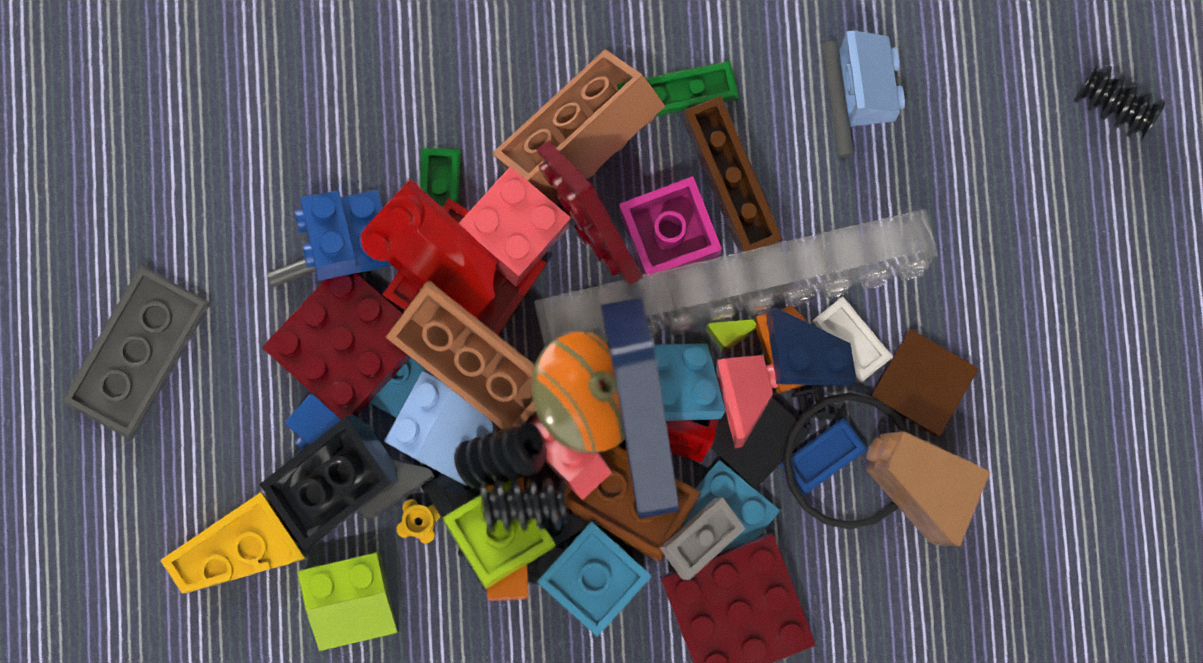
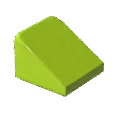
[706,319,756,352]

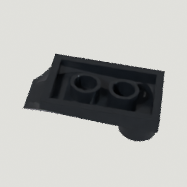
[259,414,398,550]

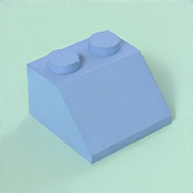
[839,31,905,127]
[384,371,498,486]

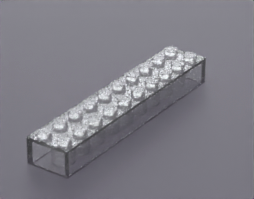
[534,209,938,348]

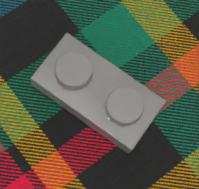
[660,497,745,580]

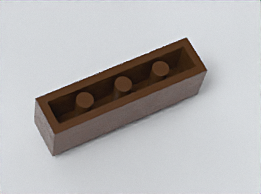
[683,96,783,262]

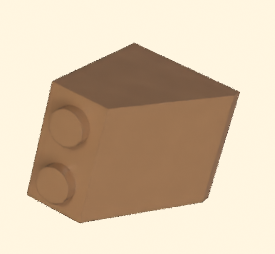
[866,432,991,547]

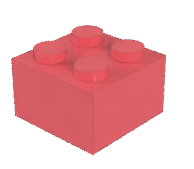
[459,166,571,286]

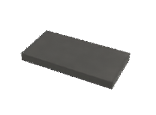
[61,265,210,441]

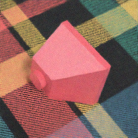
[716,355,778,448]

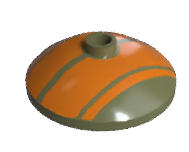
[532,332,625,453]

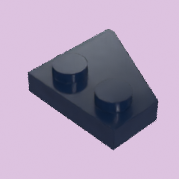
[766,308,856,386]

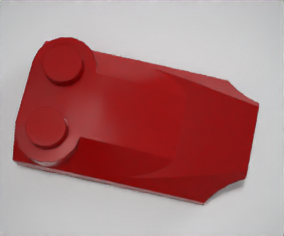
[359,179,499,317]

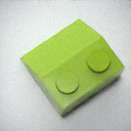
[297,553,398,651]

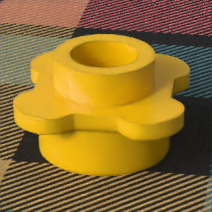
[396,499,440,544]

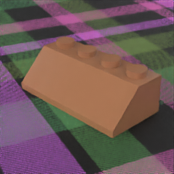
[492,49,665,206]
[386,281,536,430]

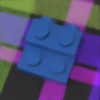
[294,190,392,281]

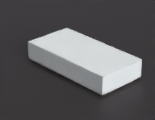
[811,296,893,383]

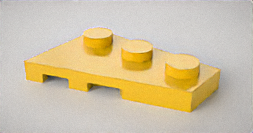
[160,492,307,594]

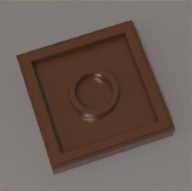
[870,329,979,438]

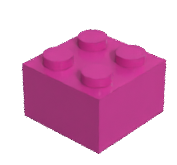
[619,176,722,285]

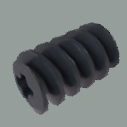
[1074,64,1165,142]
[454,422,546,490]
[481,477,566,533]

